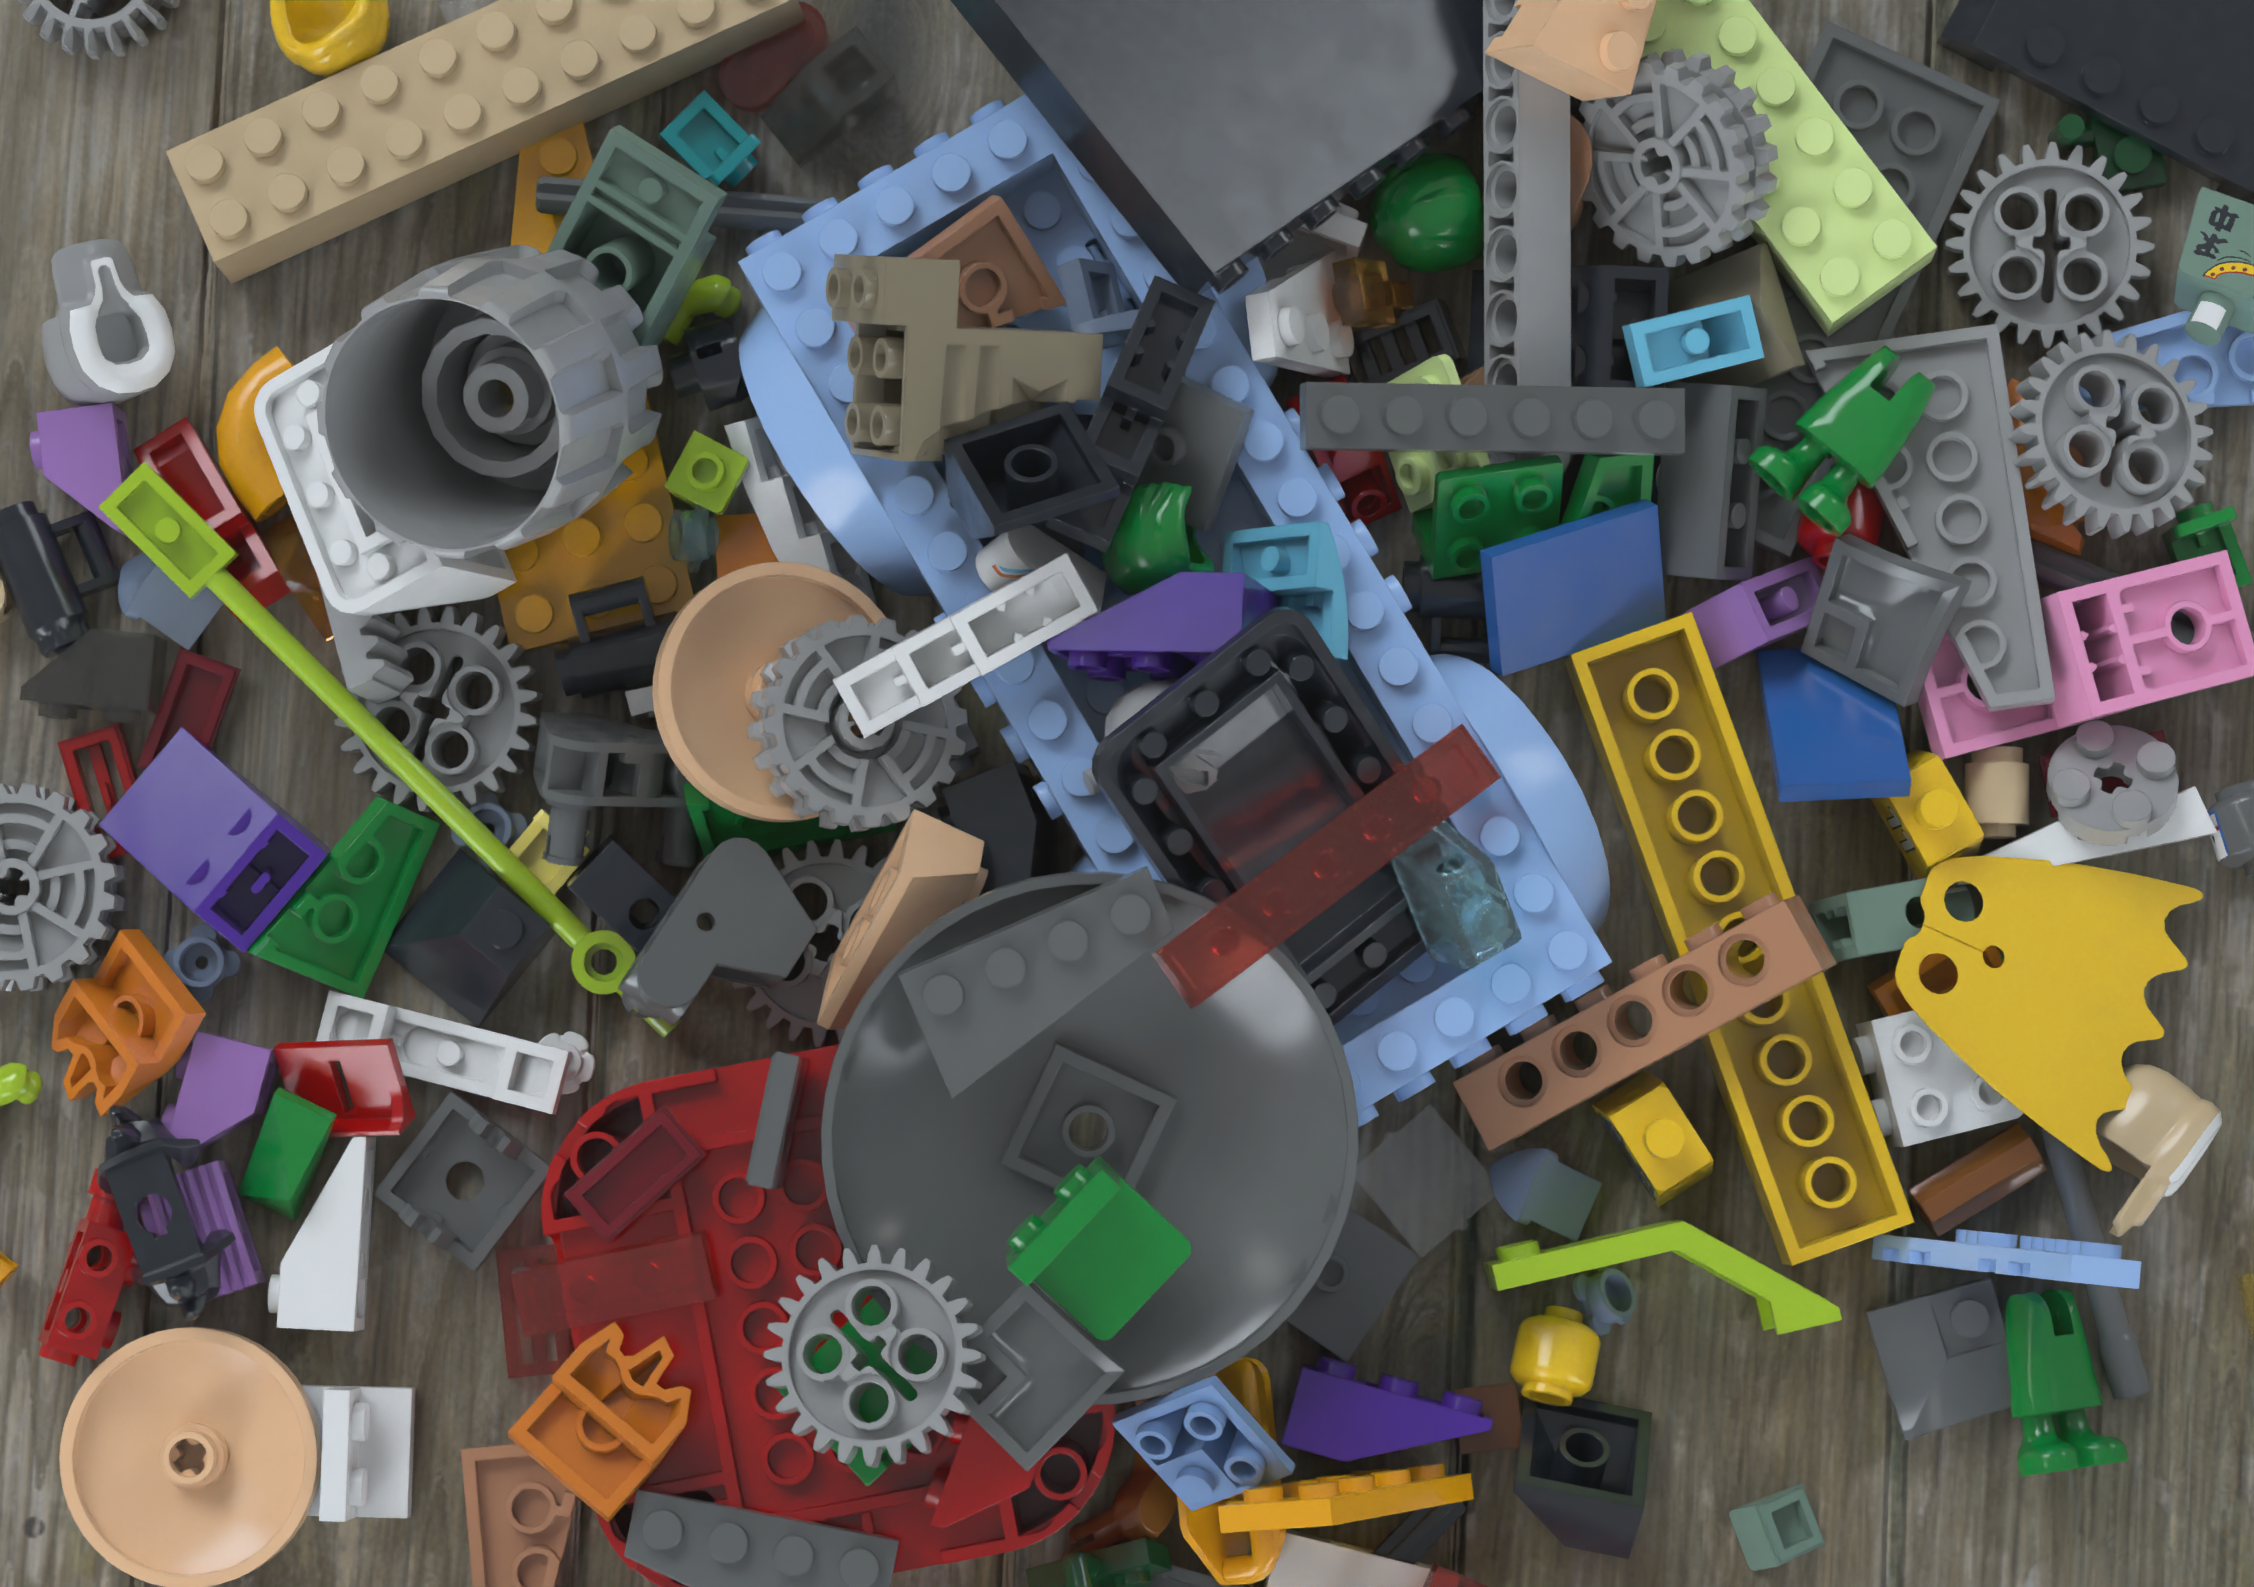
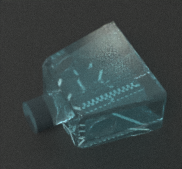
[1387,820,1521,969]

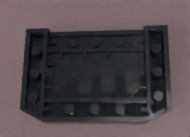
[1936,0,2254,204]

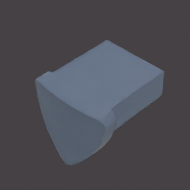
[1058,258,1140,349]
[118,552,223,651]
[1489,1148,1602,1242]

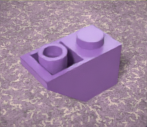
[161,1031,278,1159]

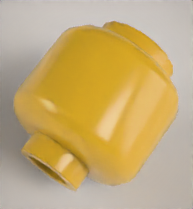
[1510,1306,1601,1406]

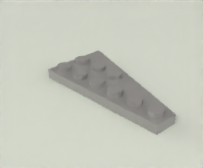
[1805,324,2055,712]

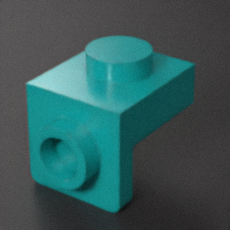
[657,90,761,188]

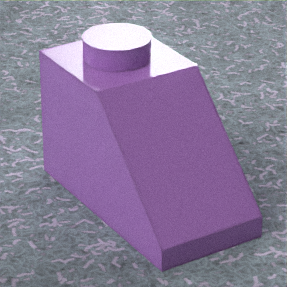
[30,403,133,538]
[1686,556,1823,669]

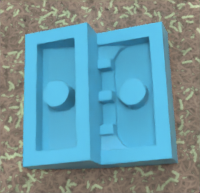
[1222,521,1348,661]

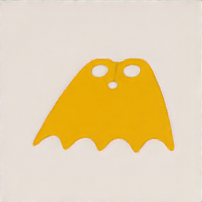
[1895,856,2203,1172]

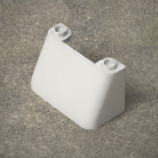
[254,344,517,616]

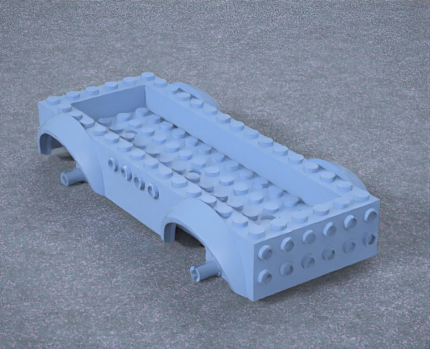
[738,94,1612,1128]

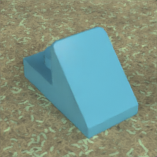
[1622,295,1765,388]

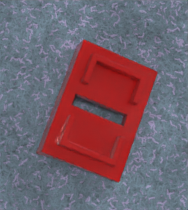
[273,1038,416,1137]

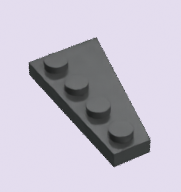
[624,1488,900,1587]

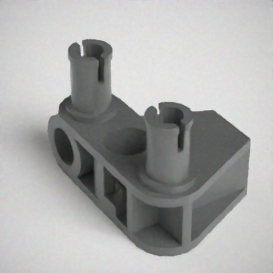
[533,712,698,867]
[618,838,817,1025]

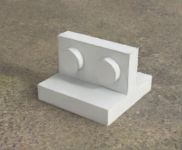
[302,1385,416,1522]

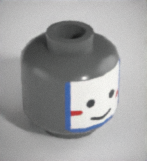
[2207,780,2254,878]

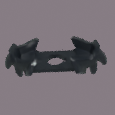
[97,1105,236,1320]

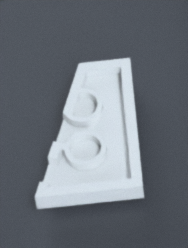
[1245,249,1354,378]

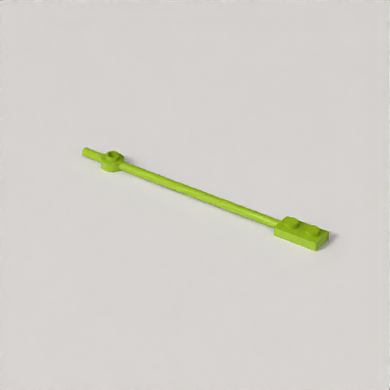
[98,462,681,1039]

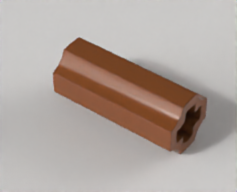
[1906,1122,2047,1238]

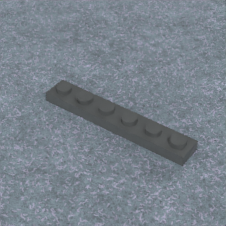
[1300,382,1685,456]

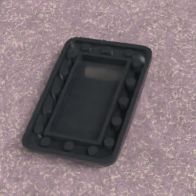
[1092,607,1480,1026]

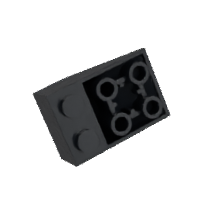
[1467,265,1670,388]
[938,761,1051,896]

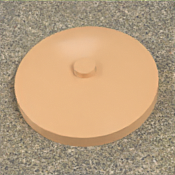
[652,562,886,823]
[59,1327,322,1587]

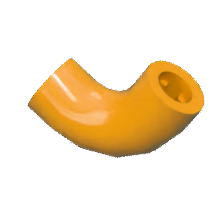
[216,345,294,523]

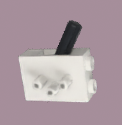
[1264,1501,1466,1587]

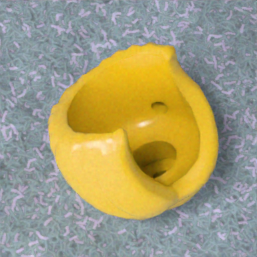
[270,0,390,77]

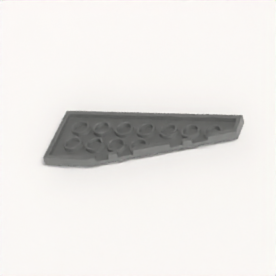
[1751,21,2000,559]

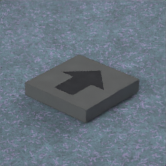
[746,1052,809,1189]

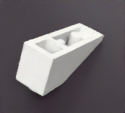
[268,1136,376,1332]

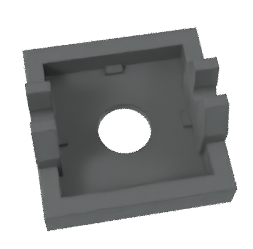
[373,1091,550,1271]

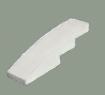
[724,417,877,606]
[832,553,1098,738]

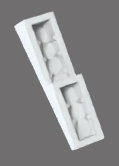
[1948,786,2218,888]

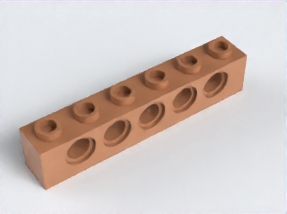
[1453,892,1837,1151]

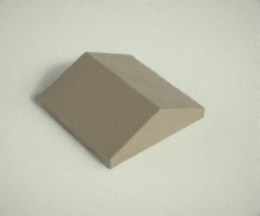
[1667,243,1805,387]

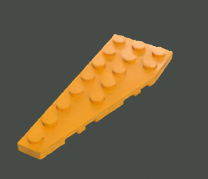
[497,122,695,653]

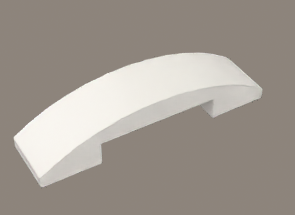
[316,990,572,1115]

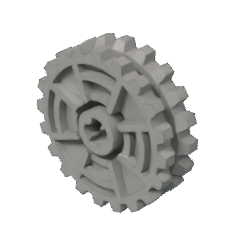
[1578,49,1778,267]
[747,615,968,832]
[0,783,128,992]

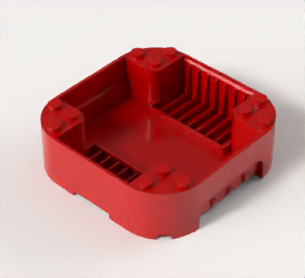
[542,1044,1116,1587]

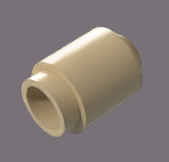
[1964,746,2029,839]

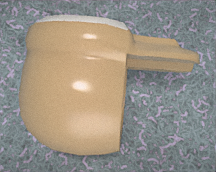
[2096,1064,2222,1237]

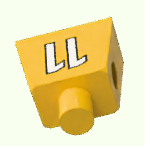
[1870,749,1984,880]

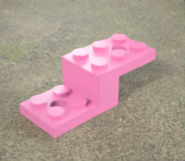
[1918,550,2254,760]

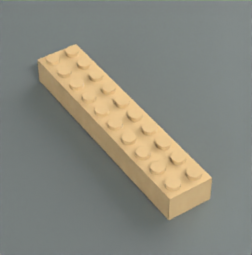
[165,0,806,284]

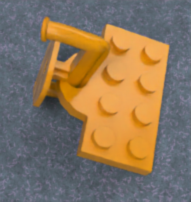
[1169,1357,1474,1586]

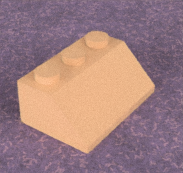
[817,809,988,1030]

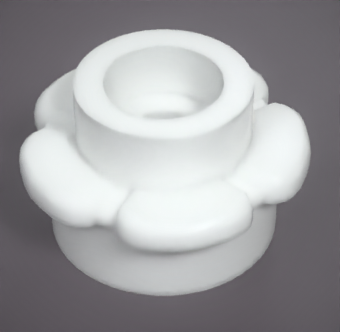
[539,1031,596,1094]

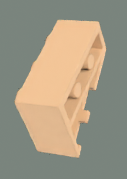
[1485,0,1656,101]

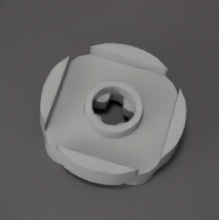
[2046,720,2179,846]

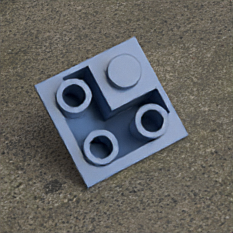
[1112,1375,1295,1511]

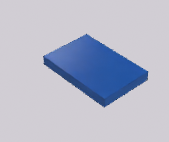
[1480,499,1666,676]
[1756,648,1911,802]

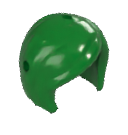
[1369,153,1484,273]
[1100,482,1215,596]

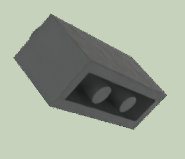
[1656,382,1767,581]

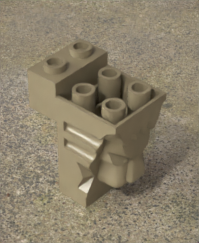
[826,254,1103,462]

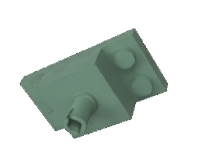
[546,125,728,346]

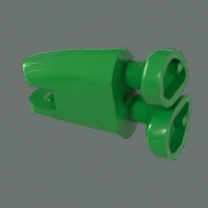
[1747,345,1936,537]
[2005,1288,2129,1477]

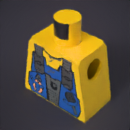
[1592,1070,1714,1208]

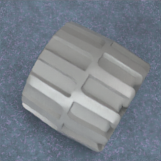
[317,245,663,559]

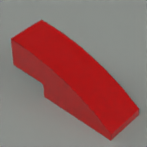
[132,417,295,623]

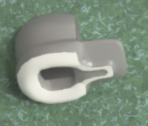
[41,239,175,407]

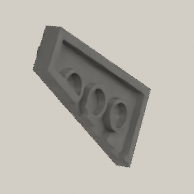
[898,866,1175,1099]

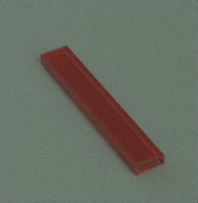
[1151,724,1501,1009]

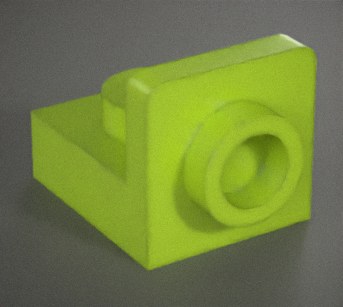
[664,430,750,515]

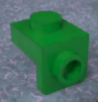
[2162,501,2253,589]

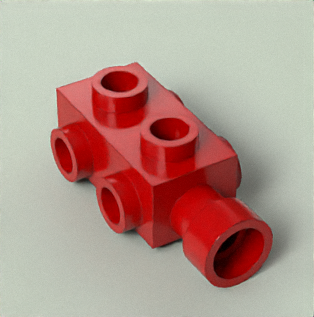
[38,1168,138,1367]

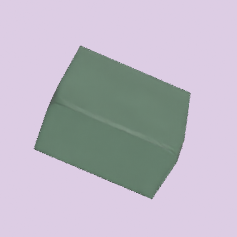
[1729,1484,1825,1571]

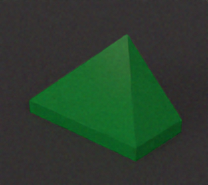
[237,1087,337,1222]

